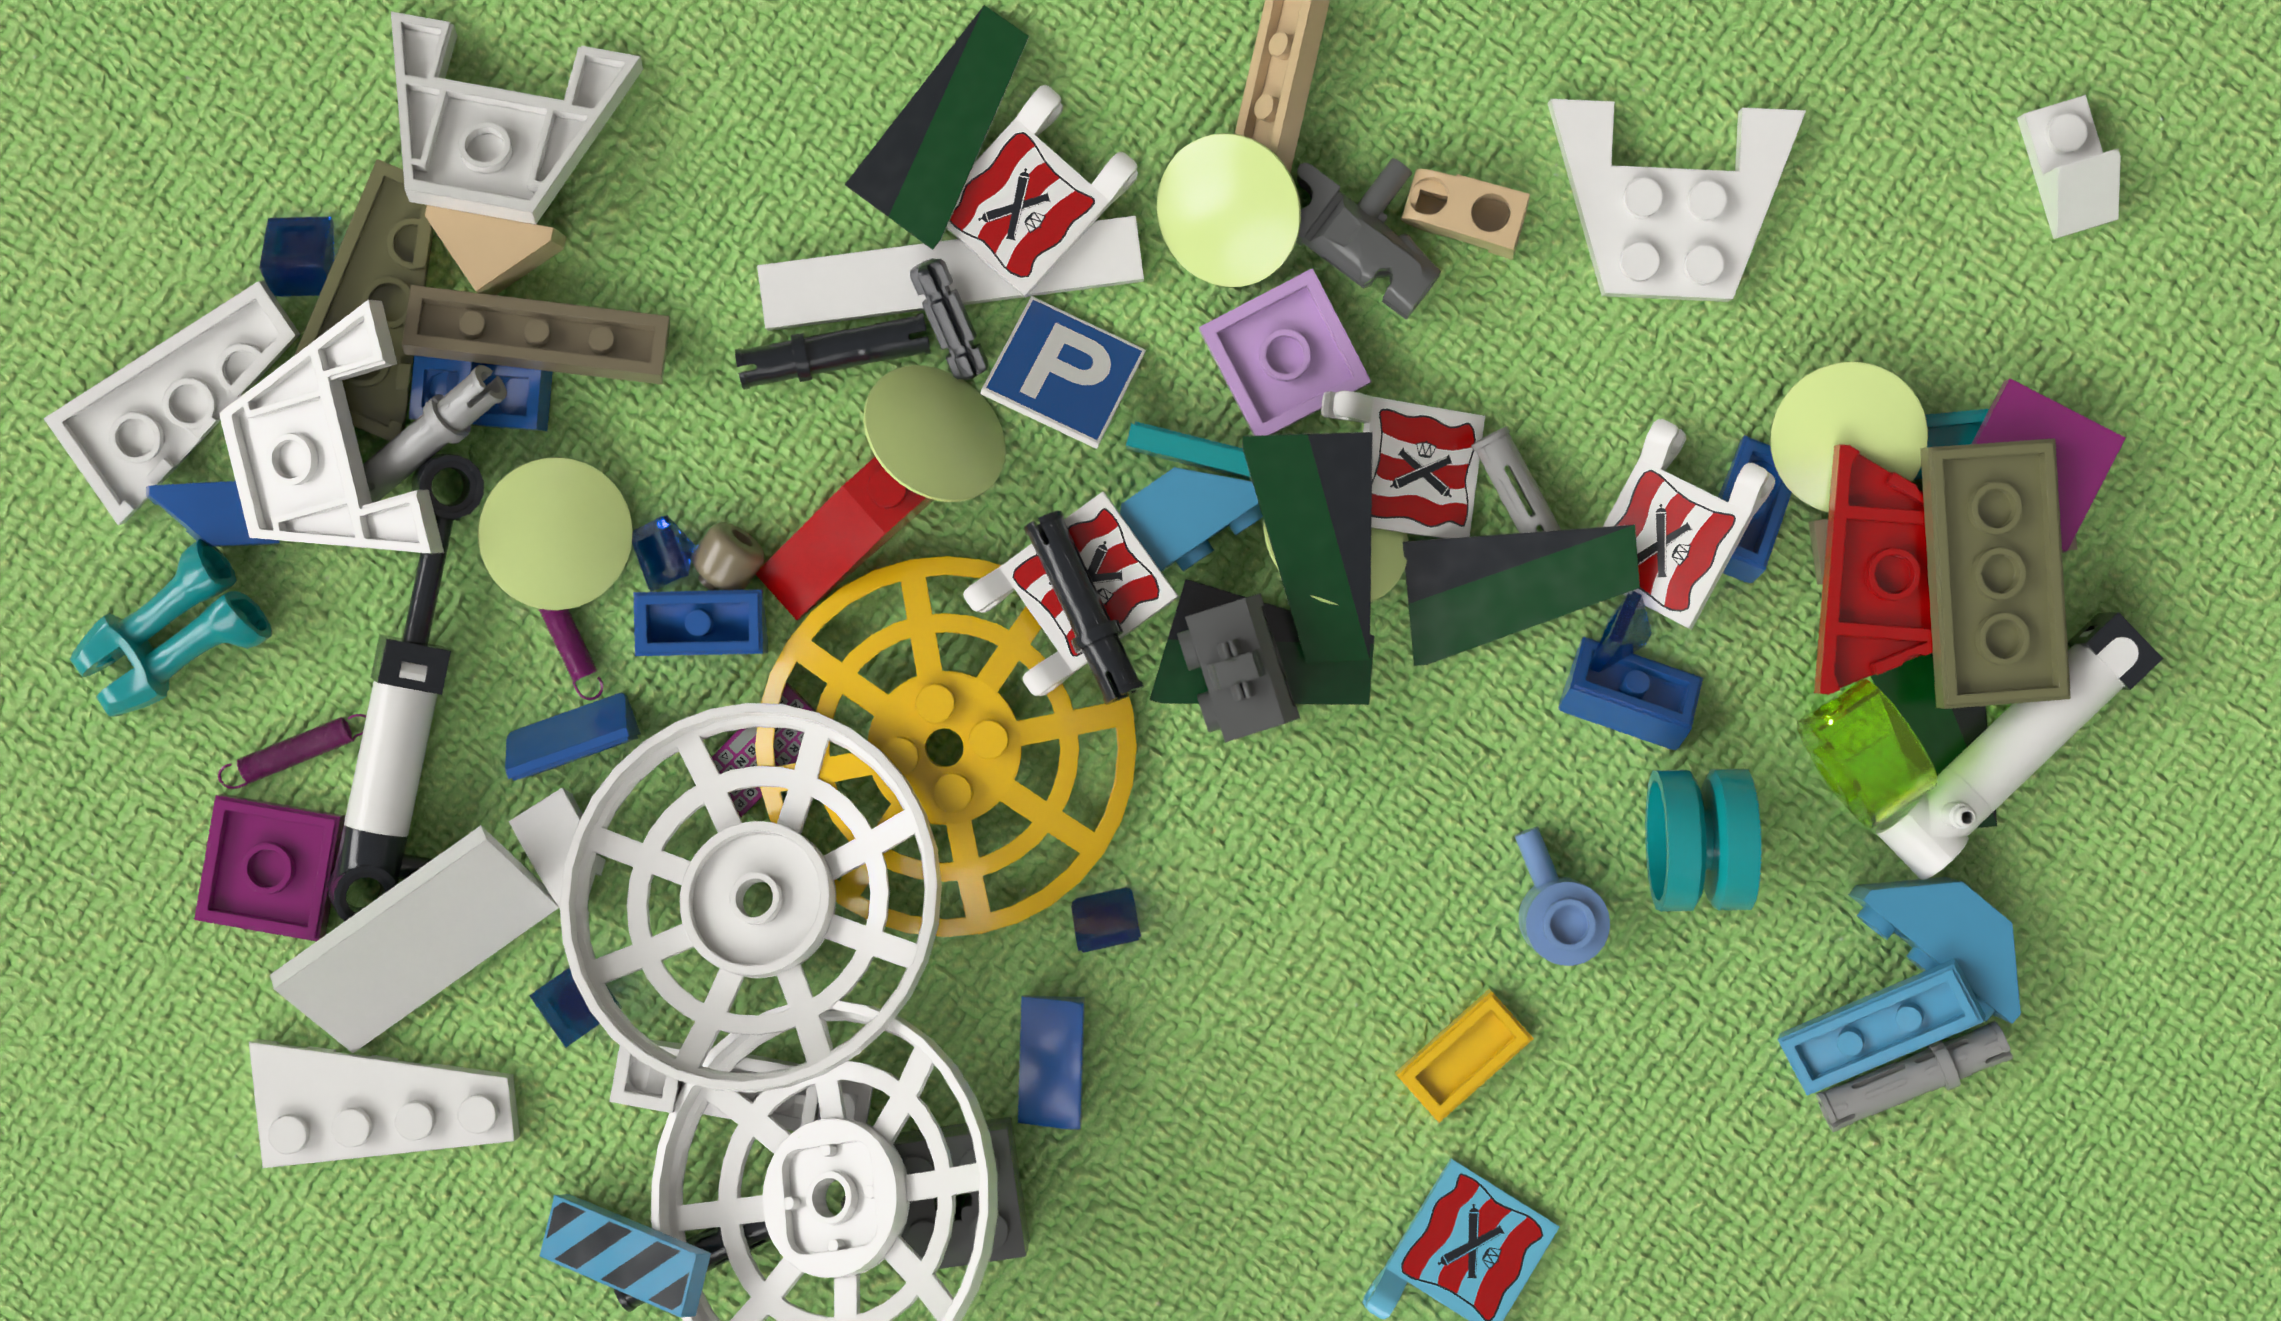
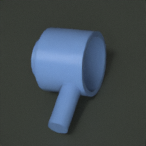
[1515,826,1610,966]

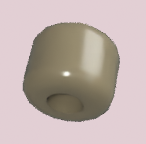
[692,522,764,591]

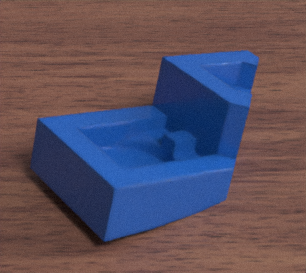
[146,481,279,547]

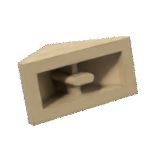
[425,205,566,295]

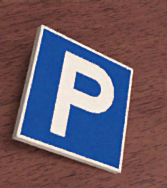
[980,296,1146,449]

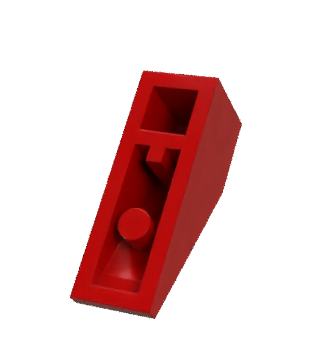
[756,457,934,621]

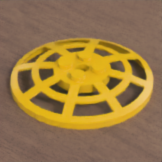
[755,556,1137,937]

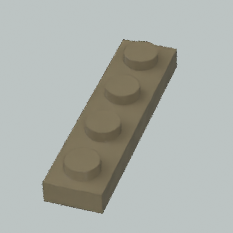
[402,285,670,384]

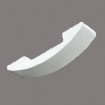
[609,1040,873,1131]

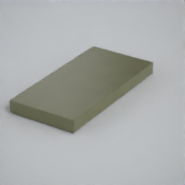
[1920,439,2071,709]

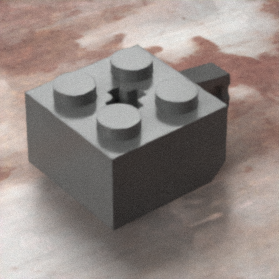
[1177,593,1300,743]
[841,1116,1030,1275]

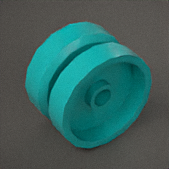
[1645,768,1762,912]

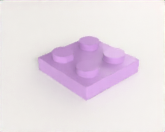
[1199,268,1371,435]

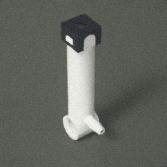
[1876,612,2164,880]

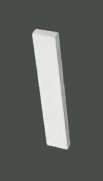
[757,216,1144,331]

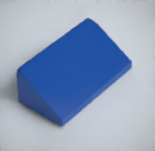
[633,590,768,656]
[1559,636,1703,750]
[505,693,641,781]
[1018,995,1085,1130]

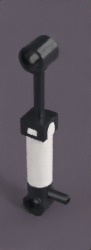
[328,454,484,921]

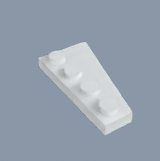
[44,281,301,526]
[249,1039,520,1168]

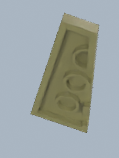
[294,159,434,441]

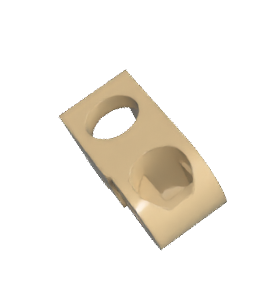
[1401,169,1530,260]

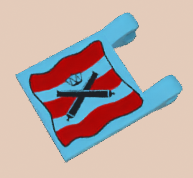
[1363,1158,1560,1321]

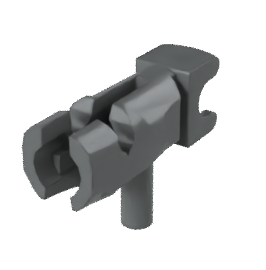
[1296,158,1441,320]

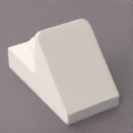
[2017,95,2121,239]

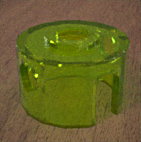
[1797,679,1938,828]

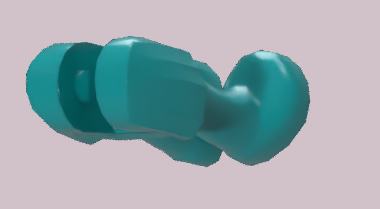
[70,539,272,717]

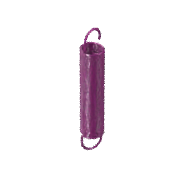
[538,608,604,701]
[218,714,366,789]

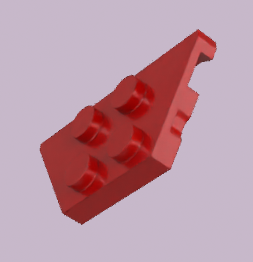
[1814,444,1933,695]

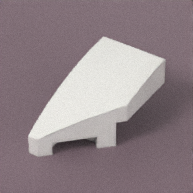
[509,788,606,916]

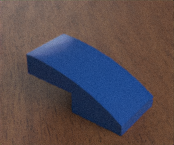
[409,355,553,432]

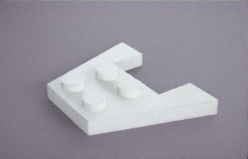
[391,12,643,225]
[1548,99,1806,302]
[219,300,444,554]

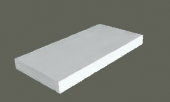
[270,826,559,1053]

